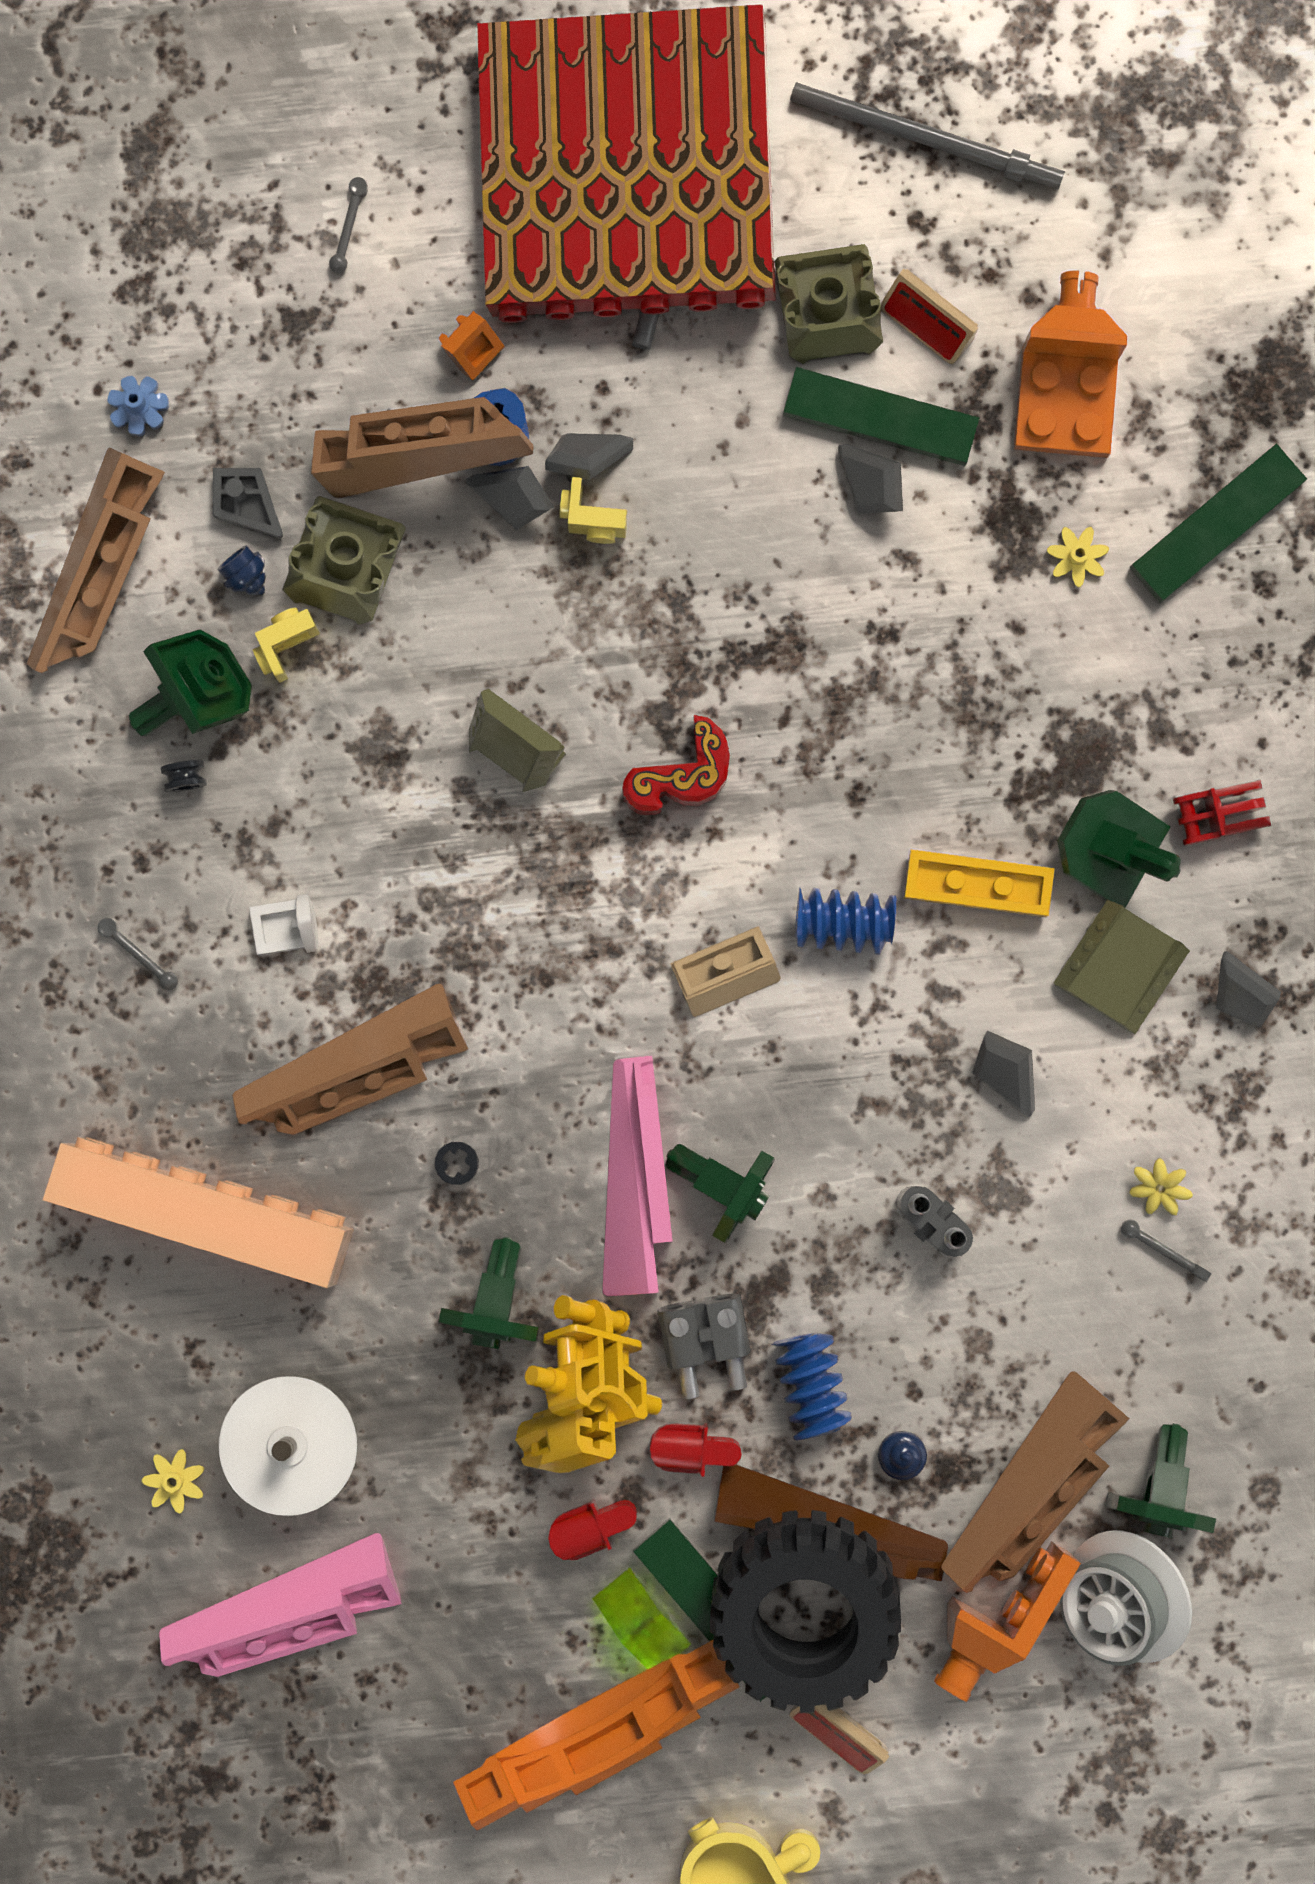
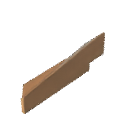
[311,397,533,498]
[27,448,165,673]
[232,984,468,1135]
[941,1371,1130,1593]

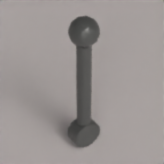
[329,177,368,273]
[97,918,178,991]
[1121,1219,1211,1282]

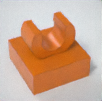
[439,311,505,380]

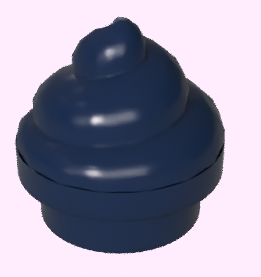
[217,545,266,595]
[878,1431,927,1480]

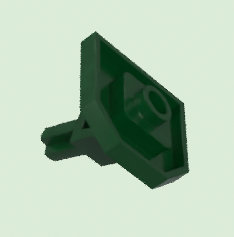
[128,629,252,736]
[1057,790,1181,908]
[665,1144,775,1243]
[438,1237,540,1349]
[1105,1423,1216,1538]

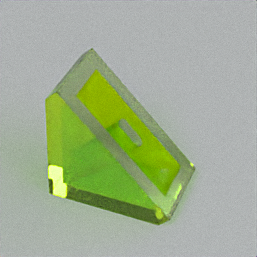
[592,1567,691,1669]

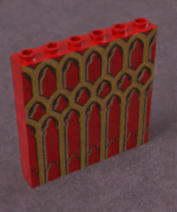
[477,4,776,323]

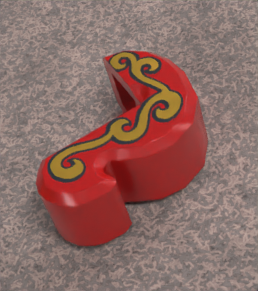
[622,715,730,815]

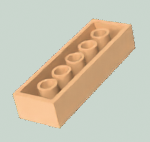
[43,1137,354,1288]

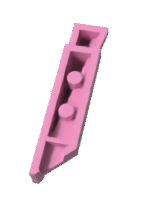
[602,1056,673,1296]
[159,1533,402,1677]

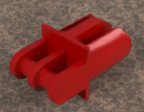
[1173,780,1271,846]
[650,1423,742,1477]
[548,1498,637,1560]

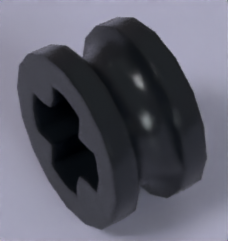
[160,760,207,792]
[435,1142,479,1185]

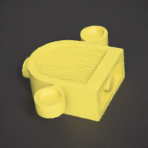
[680,1817,820,1884]

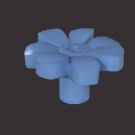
[107,376,170,437]

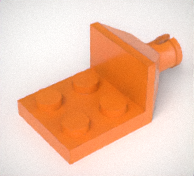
[1013,271,1128,458]
[934,1541,1081,1702]

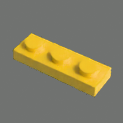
[903,849,1055,917]

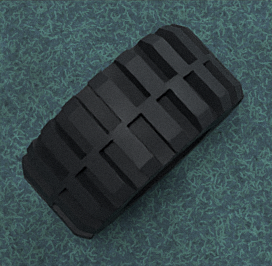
[710,1510,901,1713]

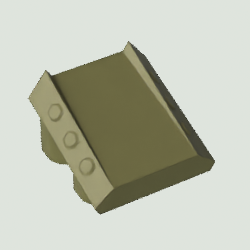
[774,244,883,365]
[282,496,406,625]
[469,689,566,792]
[1053,900,1190,1034]

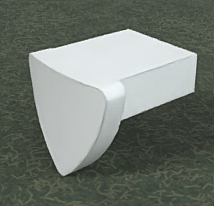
[249,894,318,956]

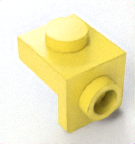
[560,477,627,544]
[252,608,320,683]

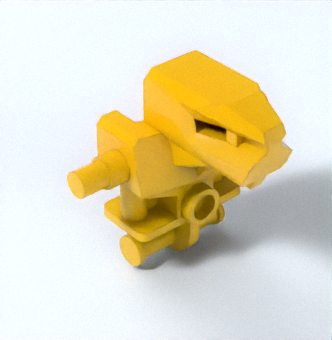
[515,1295,662,1473]

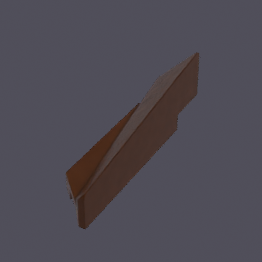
[713,1464,948,1581]

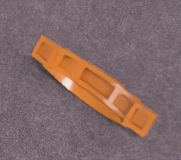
[453,1640,740,1831]

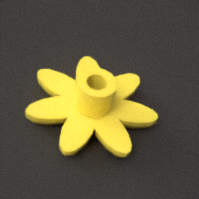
[1047,527,1109,588]
[1129,1158,1193,1215]
[142,1449,204,1514]

